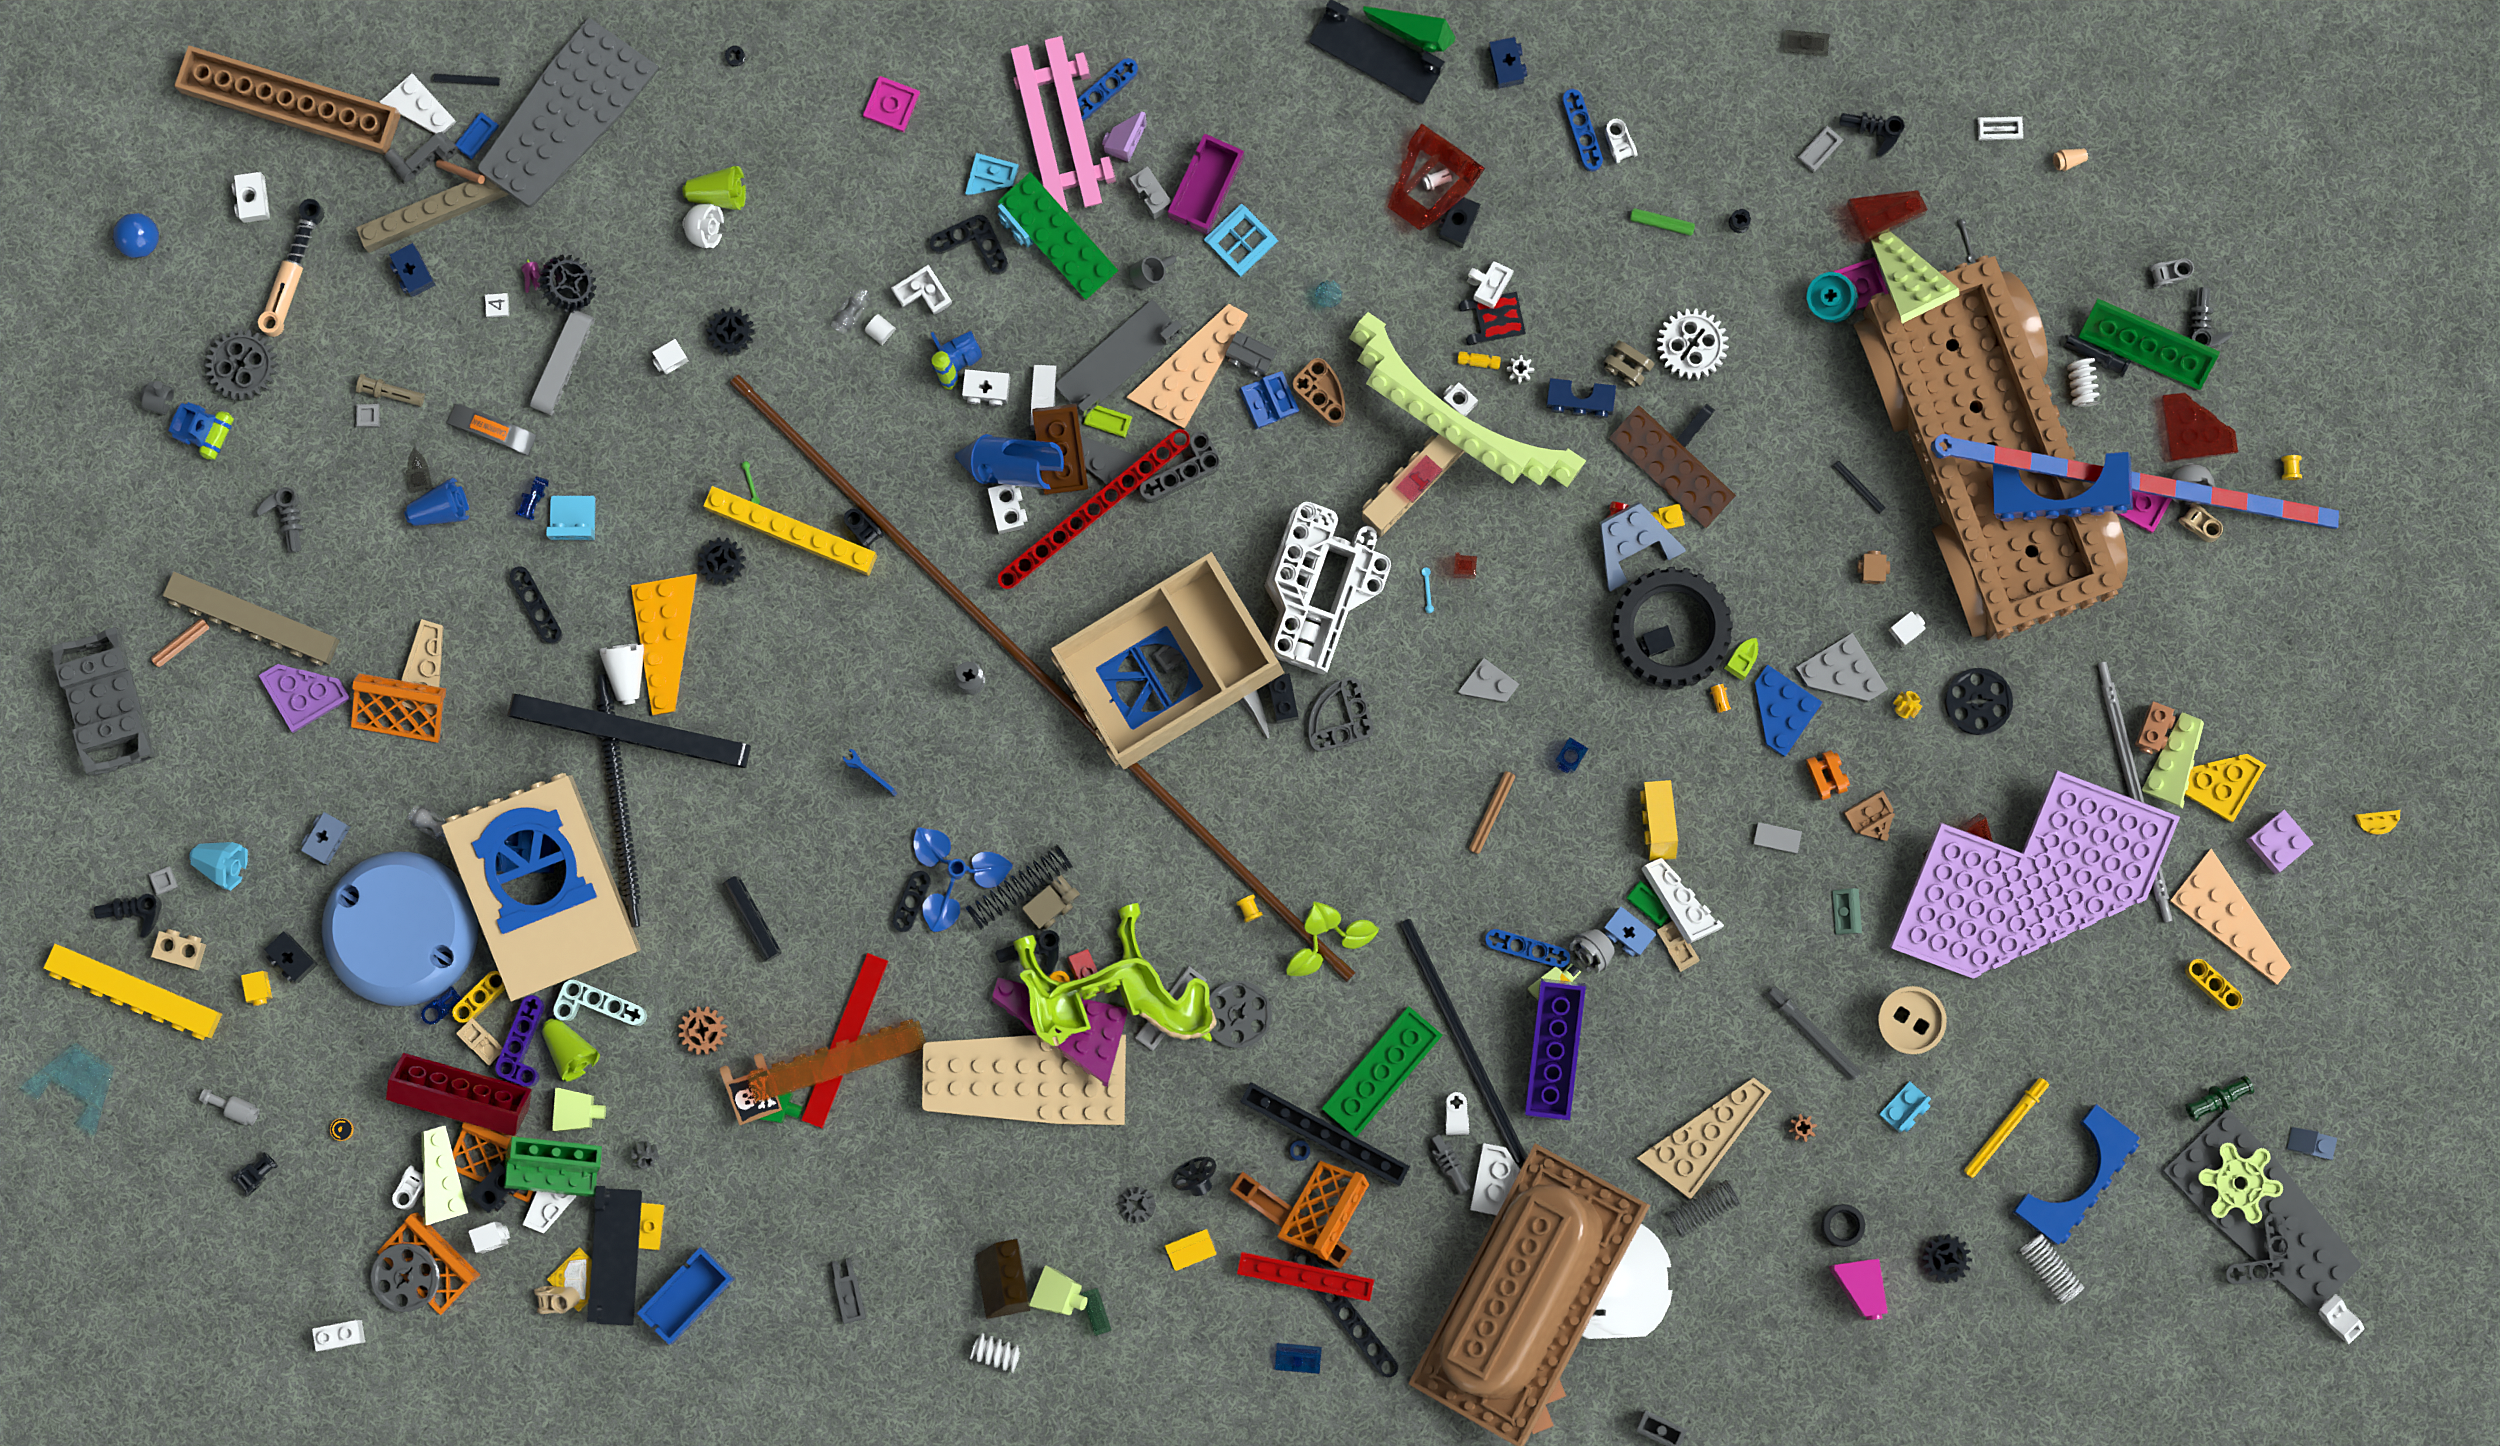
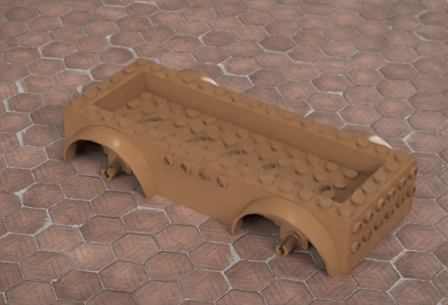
[1853,255,2128,641]

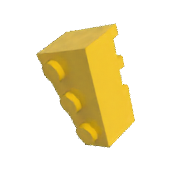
[1640,780,1678,861]

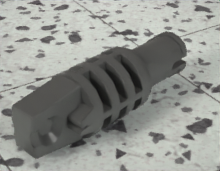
[1430,1134,1470,1194]

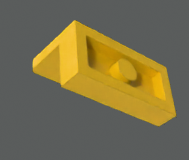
[1165,1229,1216,1271]

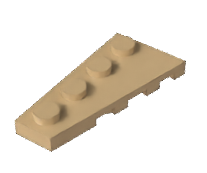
[394,619,444,716]

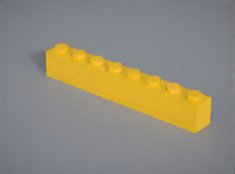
[704,486,877,576]
[44,944,222,1040]

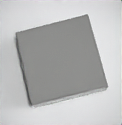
[356,404,380,427]
[149,866,178,896]

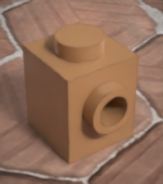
[1857,551,1890,584]

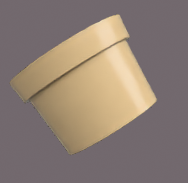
[1878,986,1947,1054]

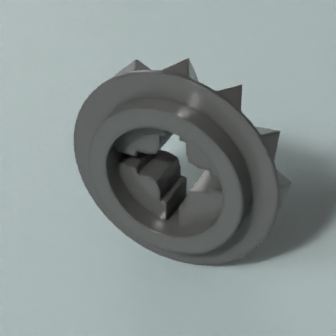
[1120,1187,1156,1223]

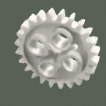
[1656,308,1729,380]

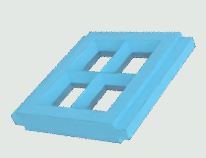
[1204,204,1278,277]

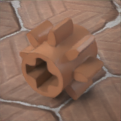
[1788,1114,1817,1142]

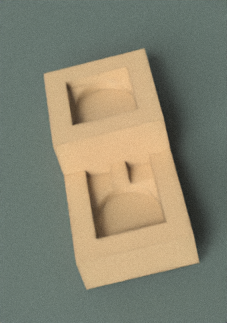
[1656,921,1700,972]
[456,1018,503,1066]

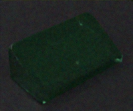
[1081,1288,1112,1336]

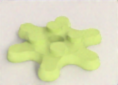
[2198,1143,2283,1224]

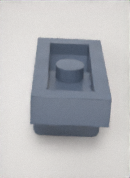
[2287,1127,2337,1160]

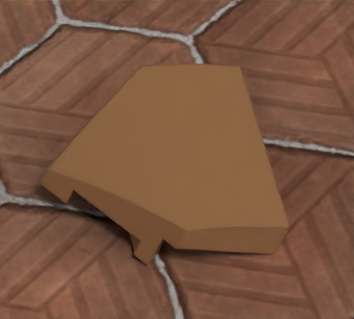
[1843,790,1895,841]

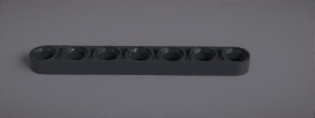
[1294,1250,1398,1378]

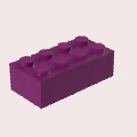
[1168,133,1244,235]

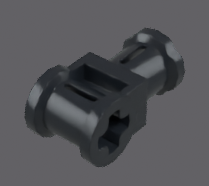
[231,1152,278,1197]

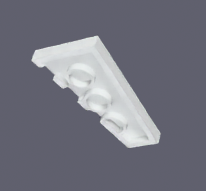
[1641,858,1724,944]

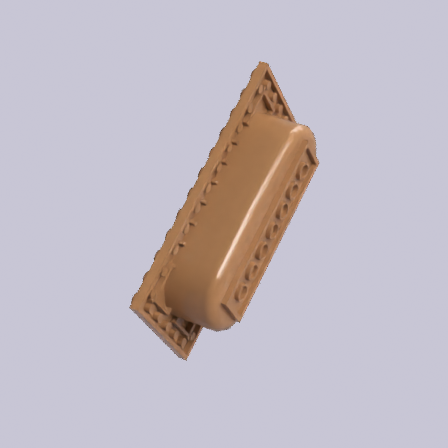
[1408,1143,1650,1446]

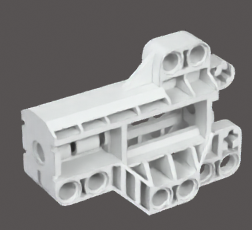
[1264,502,1391,674]

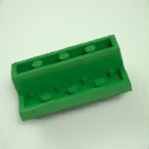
[504,1136,602,1197]

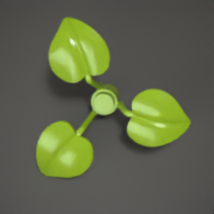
[1286,902,1379,976]

